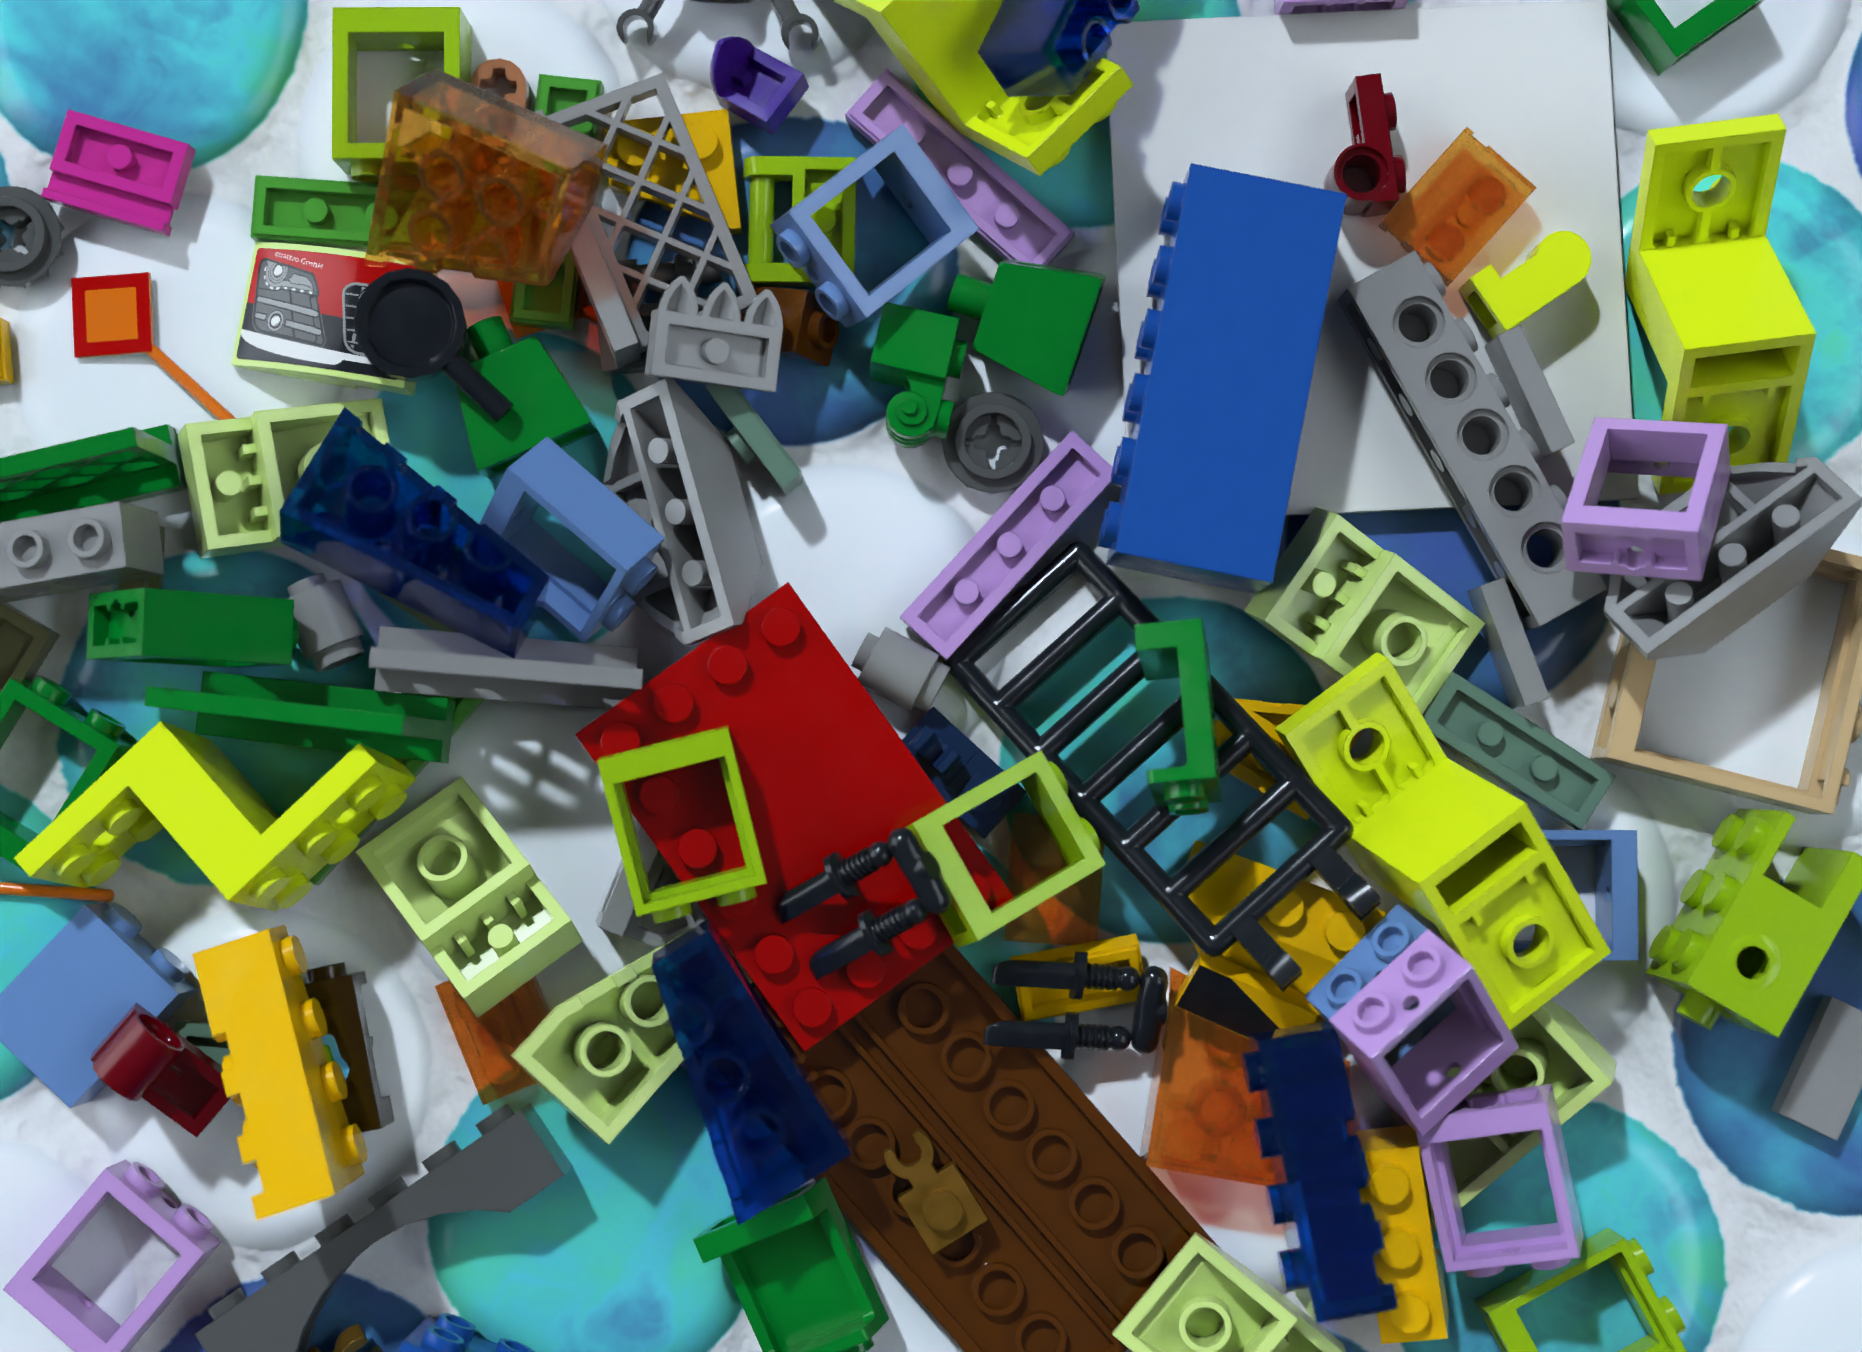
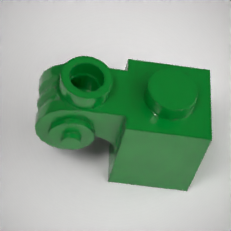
[870,302,968,448]

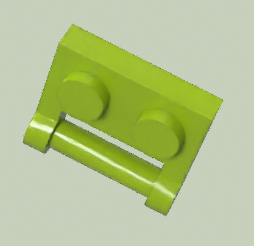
[743,156,857,288]

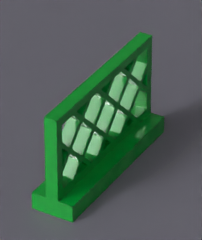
[0,424,187,522]
[144,671,456,763]

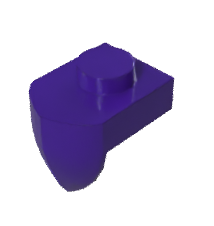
[710,36,809,135]

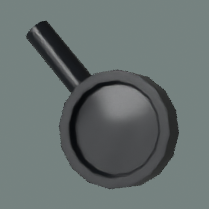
[353,268,514,423]

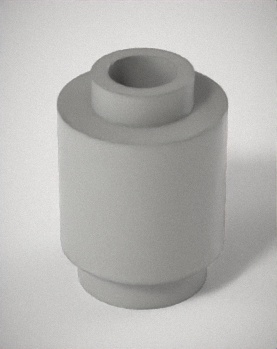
[287,573,365,673]
[851,627,951,713]

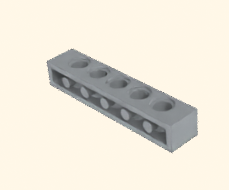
[1337,251,1608,631]
[0,501,165,604]

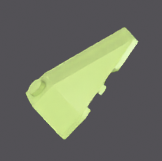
[511,919,753,1144]

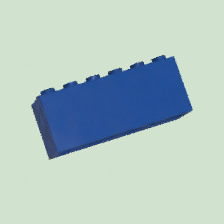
[1098,163,1347,594]

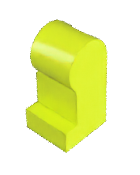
[1458,231,1592,339]

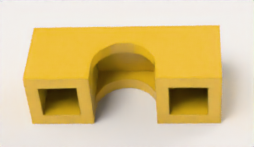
[1352,1125,1449,1344]

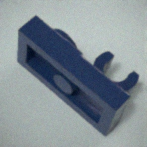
[902,706,1027,839]

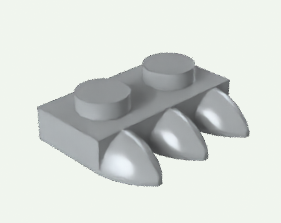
[644,276,783,393]

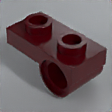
[1324,73,1406,217]
[91,1002,231,1138]

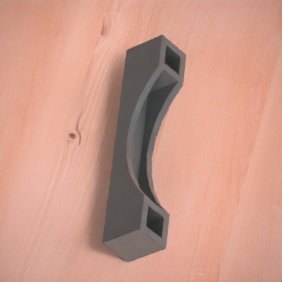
[195,1103,573,1352]

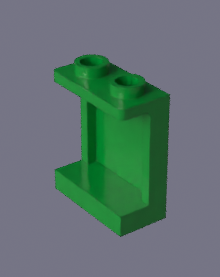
[1134,618,1222,816]
[693,1177,889,1352]

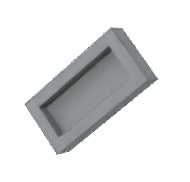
[1484,325,1575,459]
[1467,577,1550,709]
[1771,995,1862,1141]

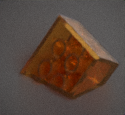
[364,68,608,286]
[1139,967,1350,1198]

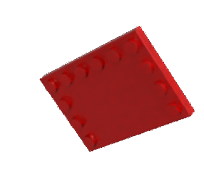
[575,582,1014,1052]

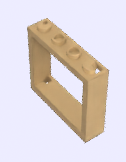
[1590,549,1862,814]

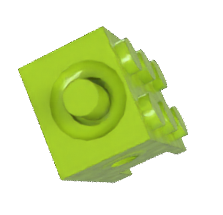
[1645,808,1862,1038]

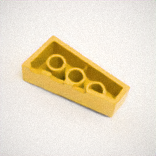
[192,925,368,1221]

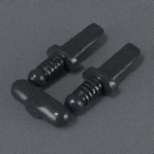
[775,827,952,980]
[983,951,1168,1060]

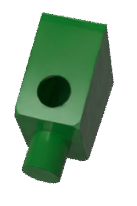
[947,259,1107,396]
[456,316,598,479]

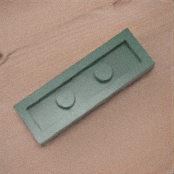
[1422,672,1616,830]

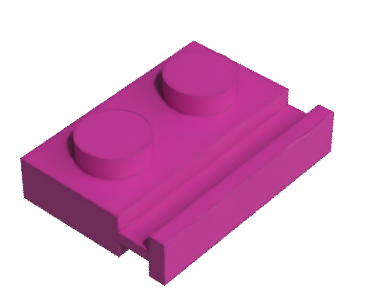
[41,109,196,237]

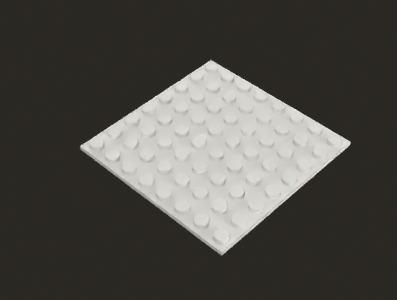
[1104,0,1638,516]

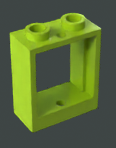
[332,7,471,183]
[597,725,767,923]
[905,750,1106,948]
[1474,1228,1687,1352]

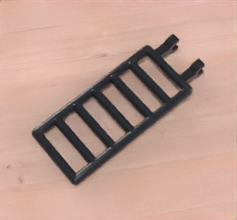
[944,541,1381,992]

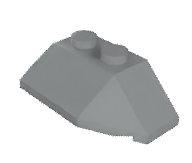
[603,378,763,645]
[1604,457,1862,660]

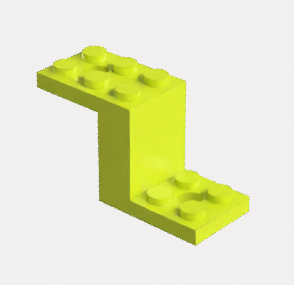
[832,0,1134,176]
[1624,114,1816,495]
[1274,652,1611,1030]
[14,721,417,911]

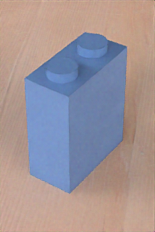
[0,902,197,1108]

